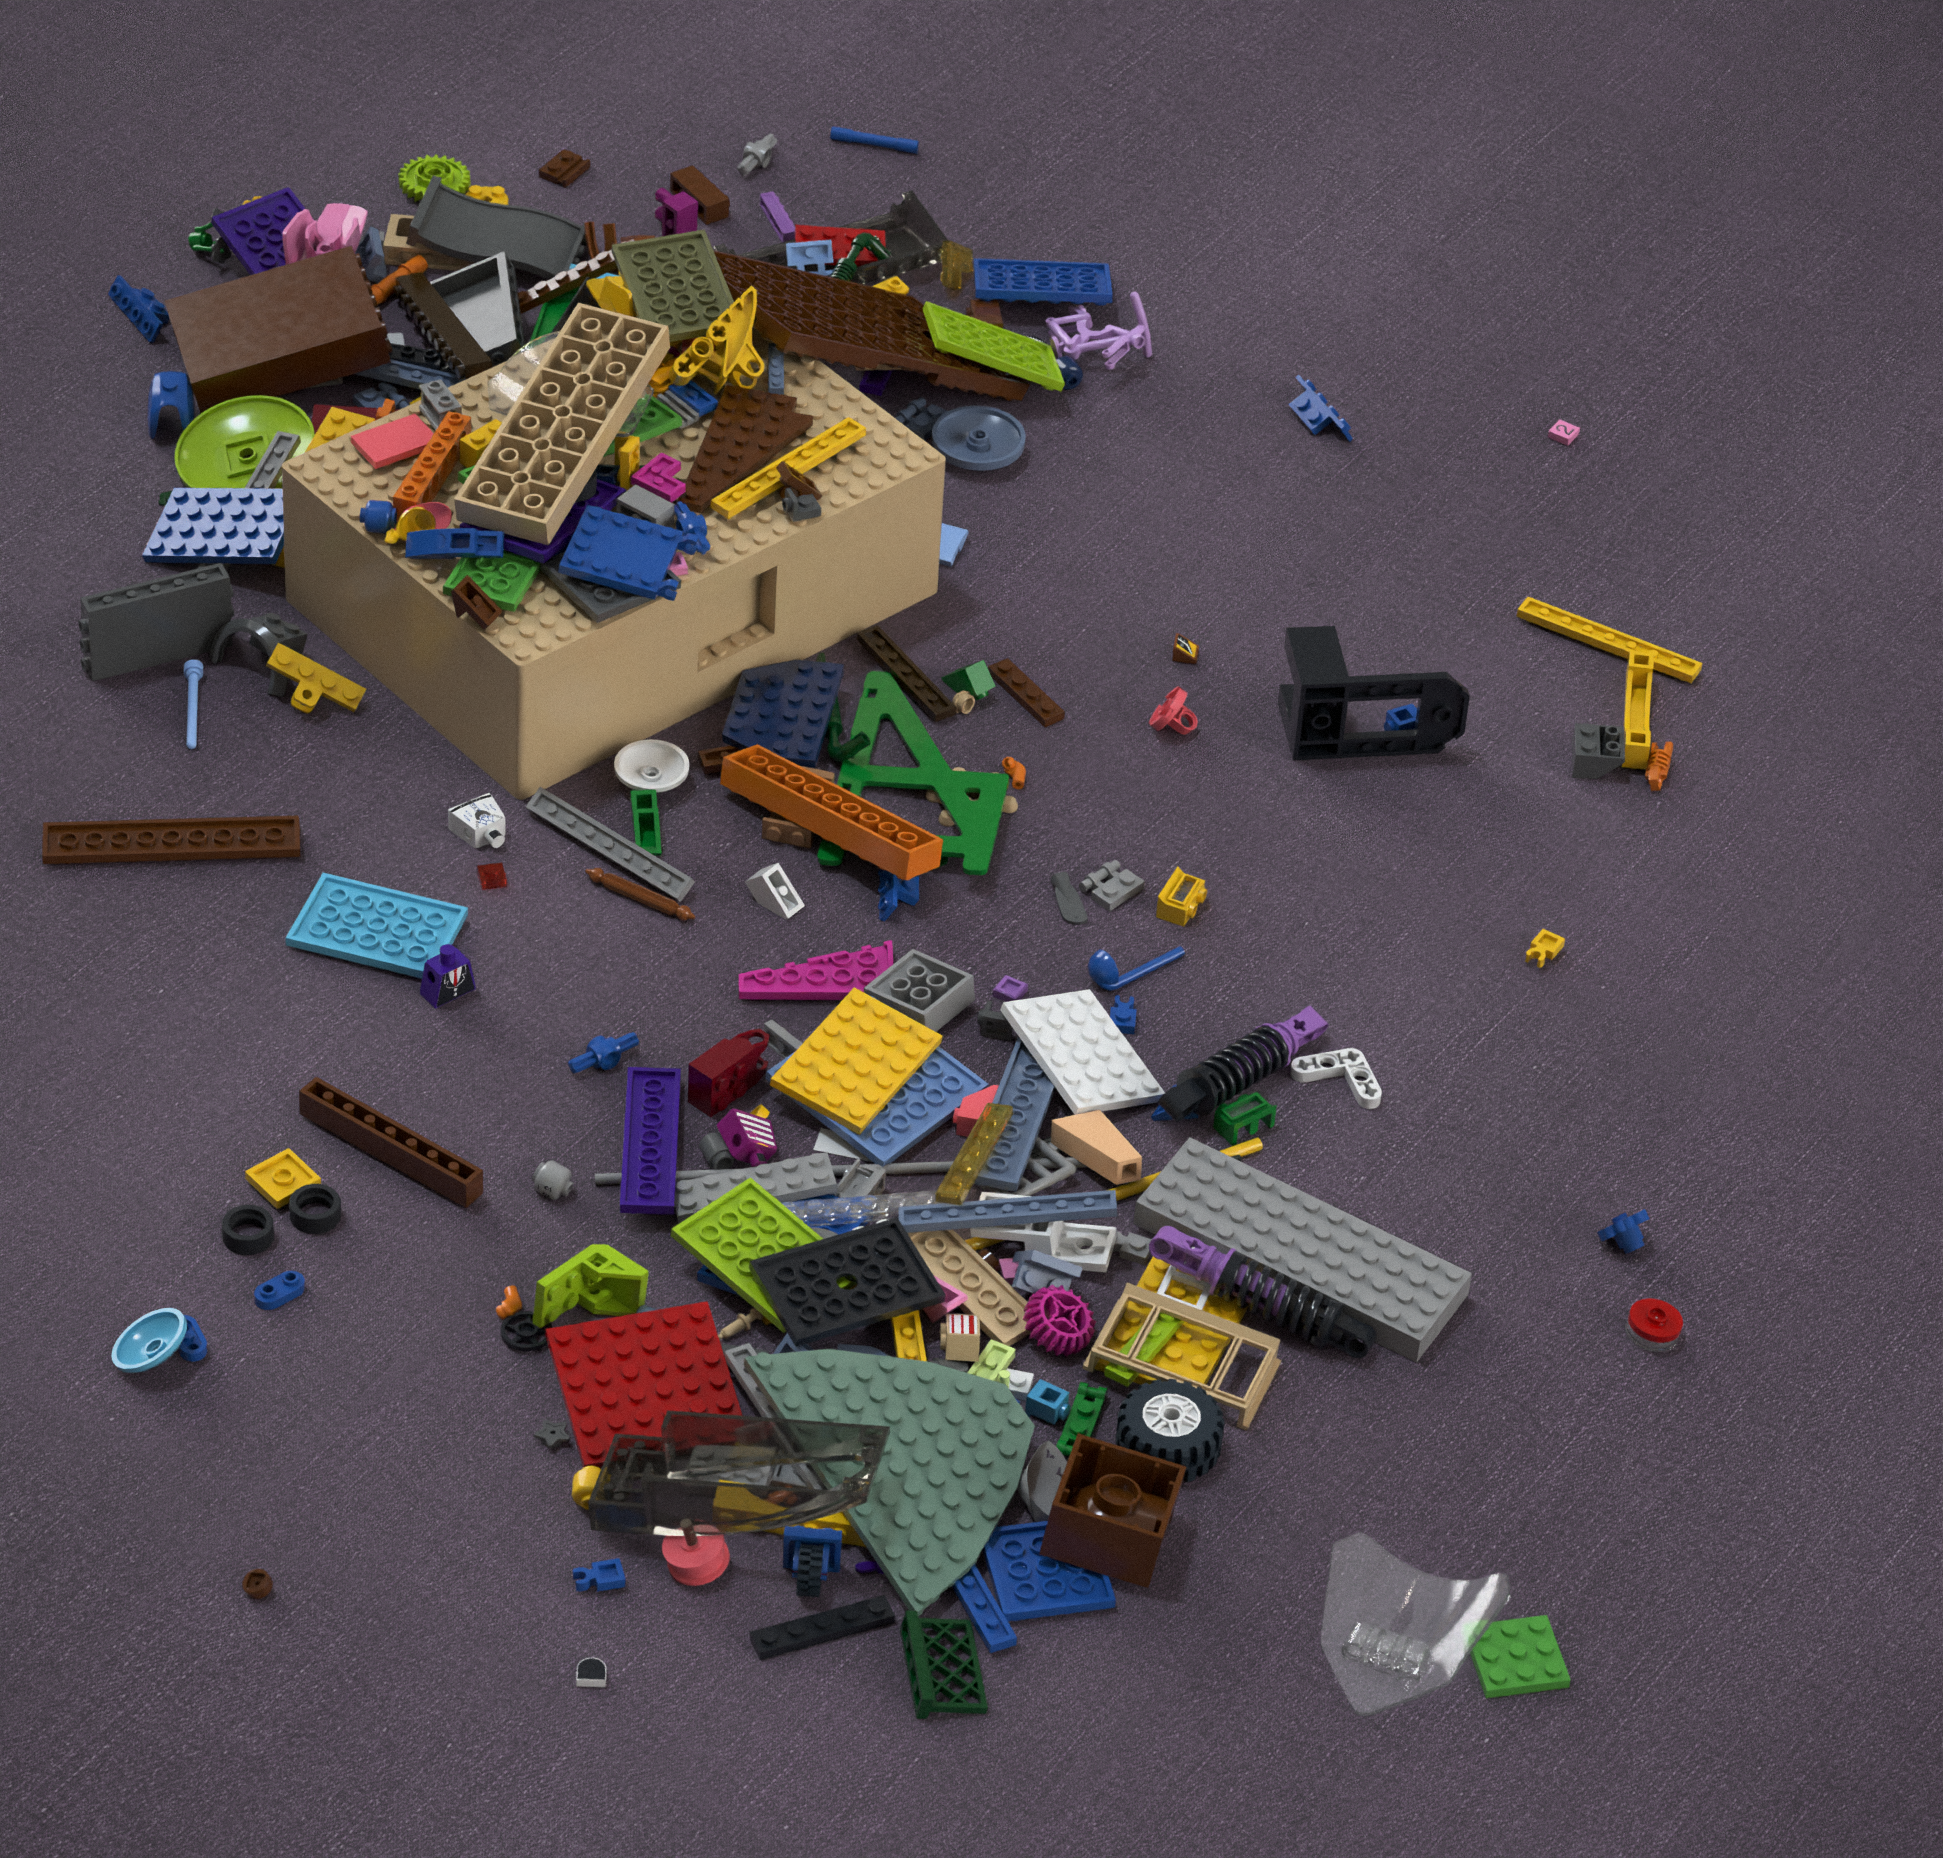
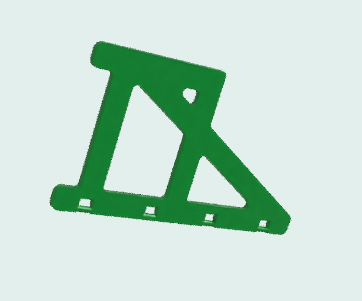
[817,671,1009,875]

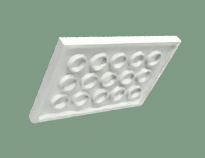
[1000,989,1165,1115]

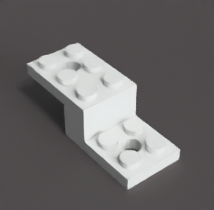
[970,1192,1117,1272]

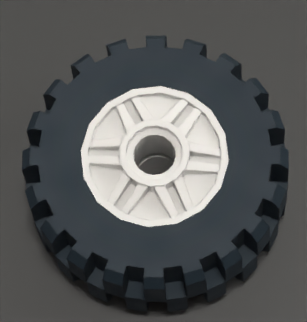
[1116,1379,1224,1483]

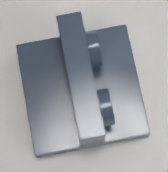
[355,226,387,284]
[1012,1250,1083,1295]

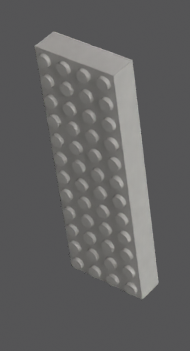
[1133,1137,1472,1362]

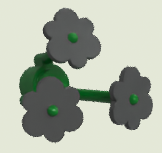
[188,208,231,264]

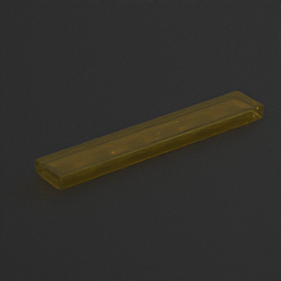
[935,1103,1013,1205]

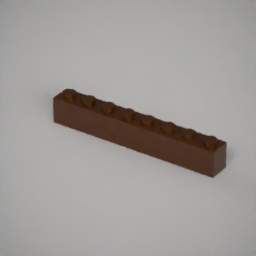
[299,1077,483,1208]

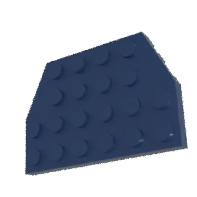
[722,660,844,768]

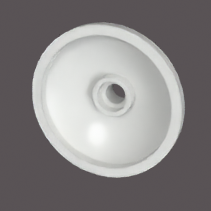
[614,739,689,793]

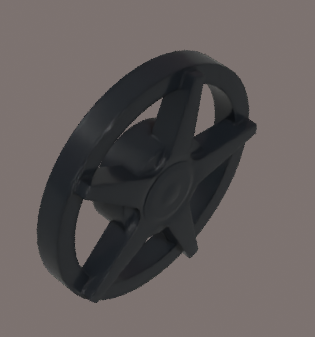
[500,1311,552,1351]

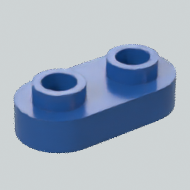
[254,1271,305,1310]
[177,1315,207,1362]

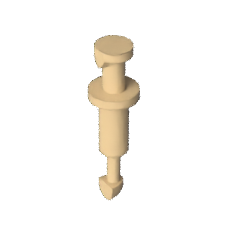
[718,1308,763,1340]

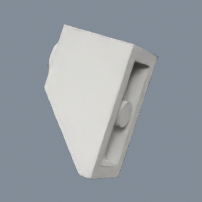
[745,863,805,919]

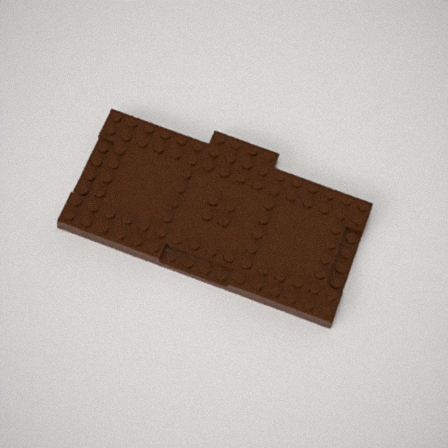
[713,250,1030,401]

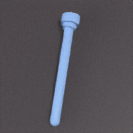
[184,660,204,749]

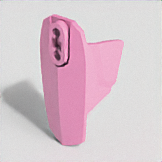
[282,203,368,265]

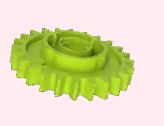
[399,154,470,202]

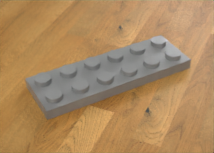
[674,1152,838,1223]

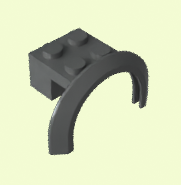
[209,613,308,697]

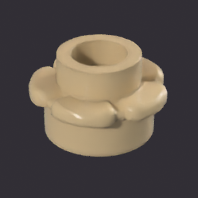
[952,691,975,714]

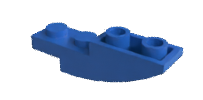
[405,528,504,559]

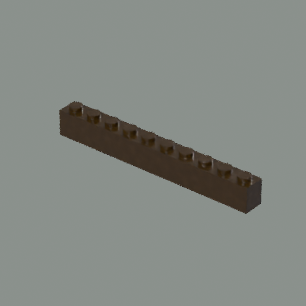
[393,272,492,381]

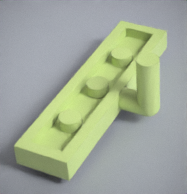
[967,1339,1016,1389]

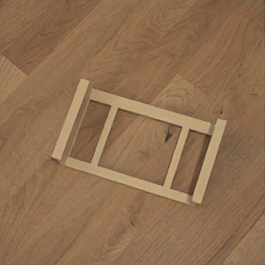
[1082,1283,1281,1431]

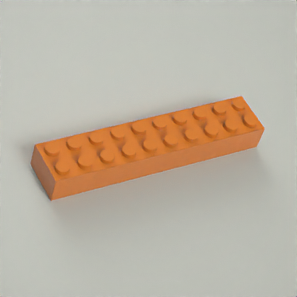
[720,744,943,880]

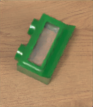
[1213,1092,1277,1146]

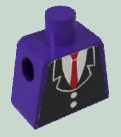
[420,944,476,1009]

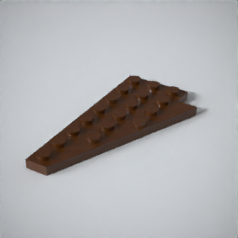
[677,385,814,513]

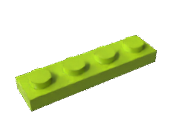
[1104,1312,1185,1387]

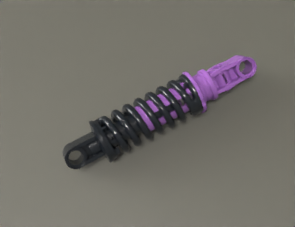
[1158,1006,1329,1122]
[1149,1226,1376,1358]

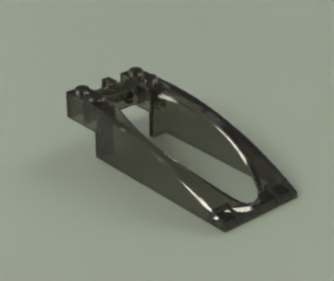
[588,1410,890,1536]

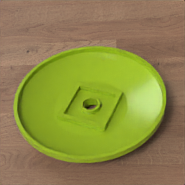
[174,395,315,489]

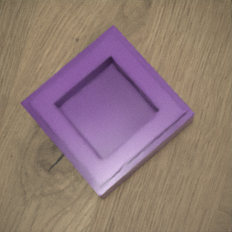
[993,975,1028,1002]

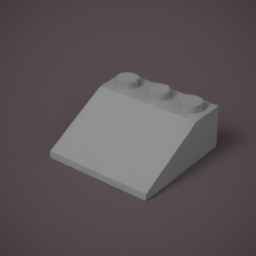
[864,949,975,1032]

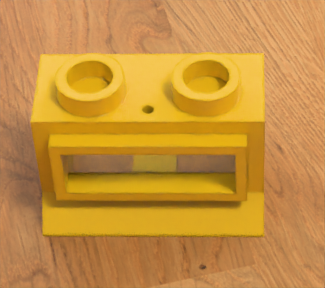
[1156,866,1207,927]

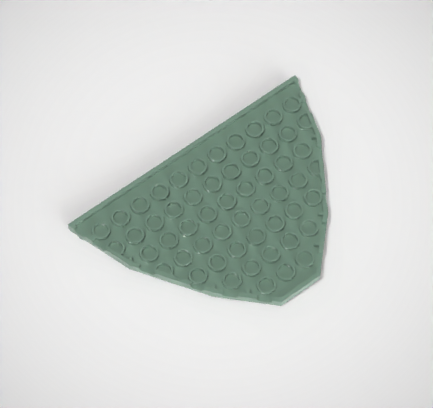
[743,1349,1035,1617]

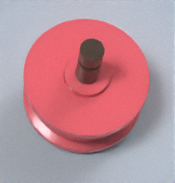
[662,1518,730,1586]

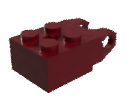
[688,1029,769,1118]

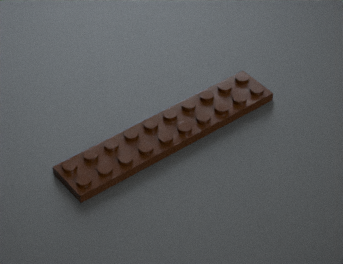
[42,815,300,864]

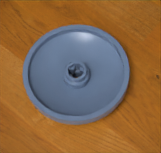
[932,406,1026,471]

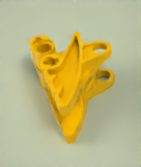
[669,286,764,394]

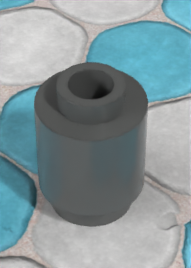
[699,1132,734,1170]

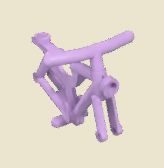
[1046,292,1152,370]

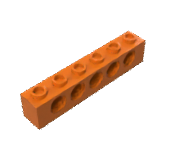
[393,411,471,521]

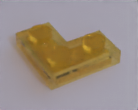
[940,240,973,290]

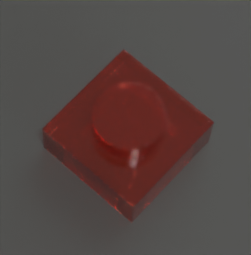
[477,862,507,890]

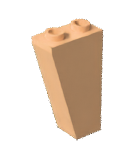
[1051,1110,1142,1185]

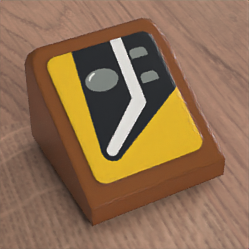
[1172,633,1199,664]

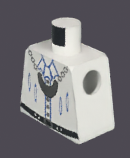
[448,793,505,848]

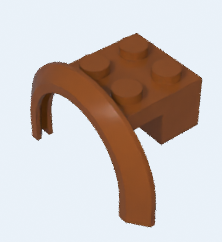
[584,221,655,274]

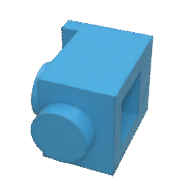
[1025,1379,1071,1424]

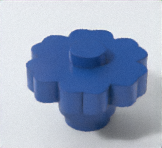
[1597,1209,1650,1254]

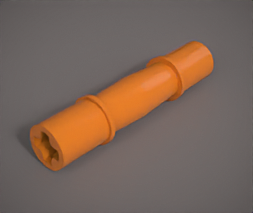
[371,255,428,305]

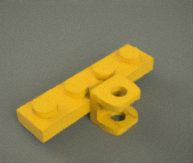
[266,643,366,714]

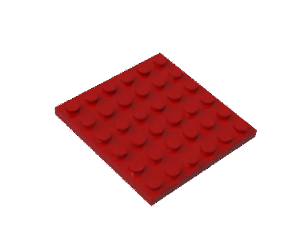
[545,1301,745,1468]

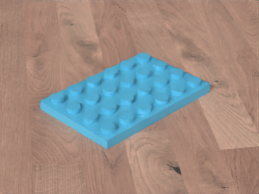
[286,873,468,978]

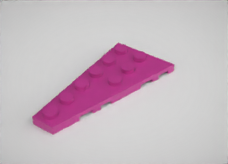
[738,940,893,1000]

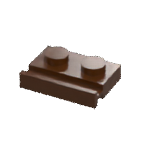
[539,149,590,188]

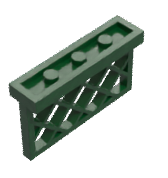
[900,1611,988,1719]

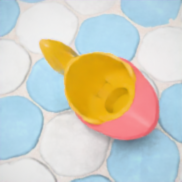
[384,502,452,544]

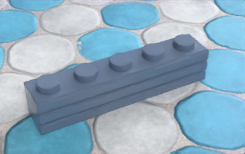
[768,343,784,394]

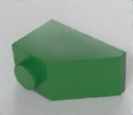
[941,660,996,701]

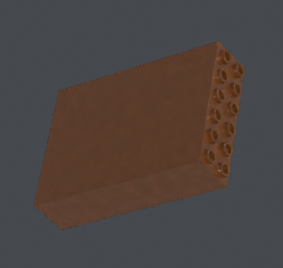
[164,245,393,414]

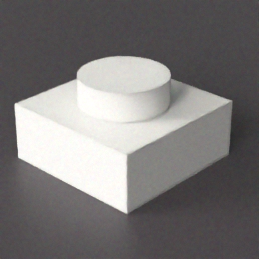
[1007,1369,1034,1401]

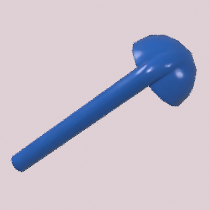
[1088,946,1185,991]

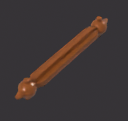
[585,868,696,921]

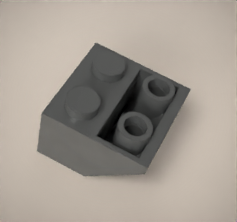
[1571,723,1625,779]

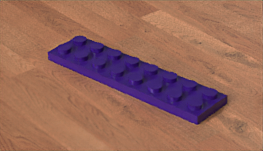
[620,1067,681,1215]

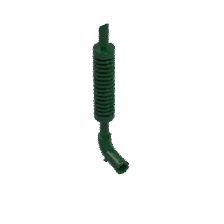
[830,233,891,281]
[816,652,871,762]

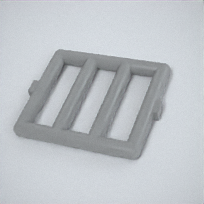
[960,1136,1076,1196]

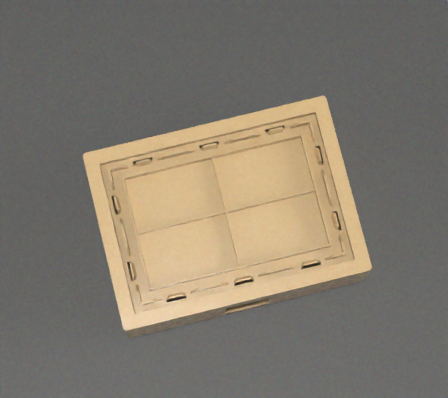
[282,321,946,800]

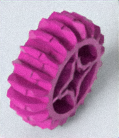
[1023,1285,1096,1357]

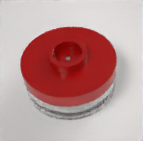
[1625,1298,1683,1352]

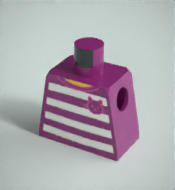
[717,1108,777,1167]

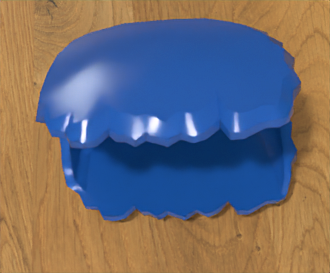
[148,371,195,439]

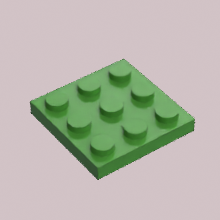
[443,550,540,612]
[1463,1615,1571,1698]

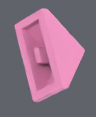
[923,1276,968,1323]

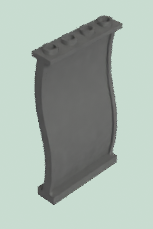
[406,176,587,280]

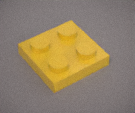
[245,1148,321,1209]

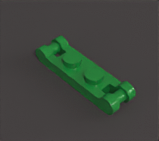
[1056,1382,1108,1457]

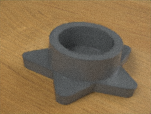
[534,1419,570,1448]

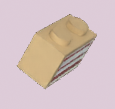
[940,1314,980,1362]

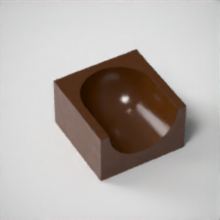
[1039,1433,1186,1588]

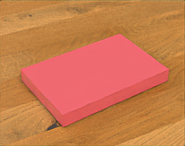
[351,414,434,469]

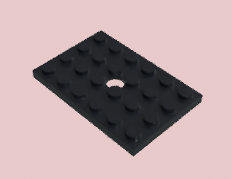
[749,1217,946,1347]

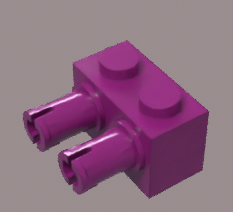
[655,188,698,236]

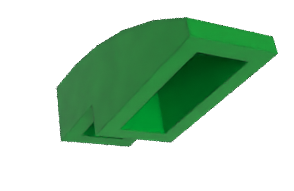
[630,790,662,856]

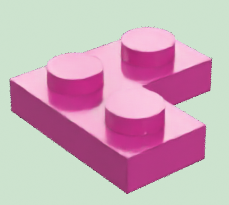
[631,452,686,503]

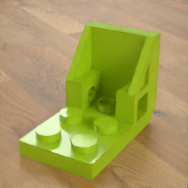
[533,1244,649,1328]

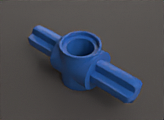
[674,501,711,555]
[568,1032,639,1073]

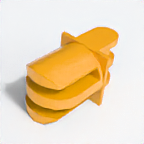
[646,357,683,398]

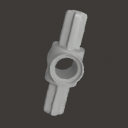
[737,134,777,176]

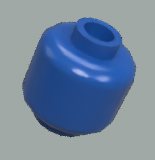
[360,500,397,534]

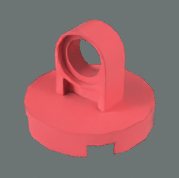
[1149,686,1198,735]

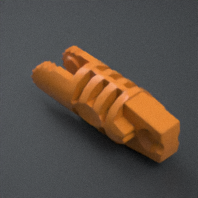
[1645,741,1673,791]

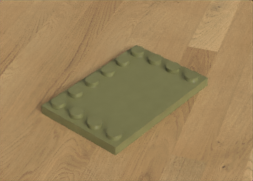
[612,229,734,342]

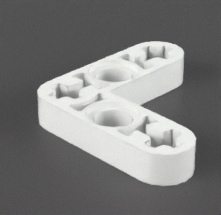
[1290,1048,1382,1109]

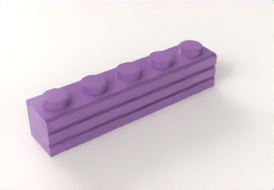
[760,192,795,245]

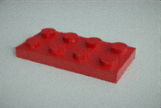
[794,225,886,268]

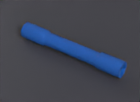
[830,126,919,154]

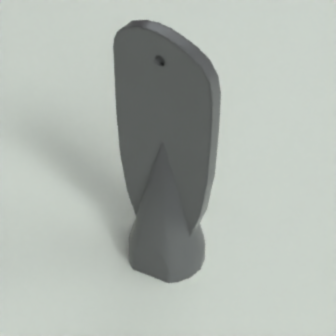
[1050,872,1088,925]

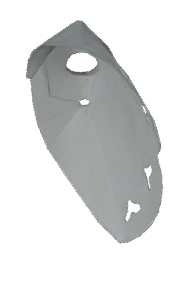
[1017,1441,1067,1522]

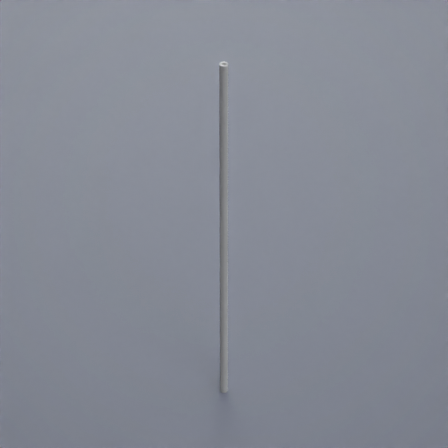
[595,1157,1087,1185]

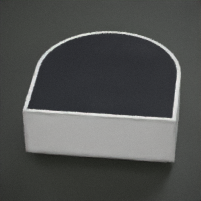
[576,1658,606,1687]

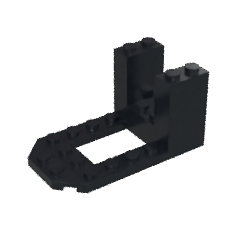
[1278,626,1470,761]

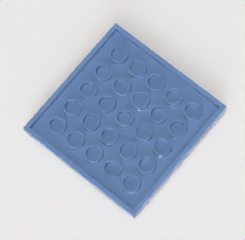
[765,996,989,1167]

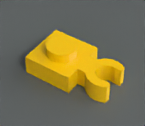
[1525,929,1565,968]

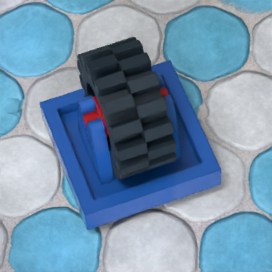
[783,1526,842,1598]

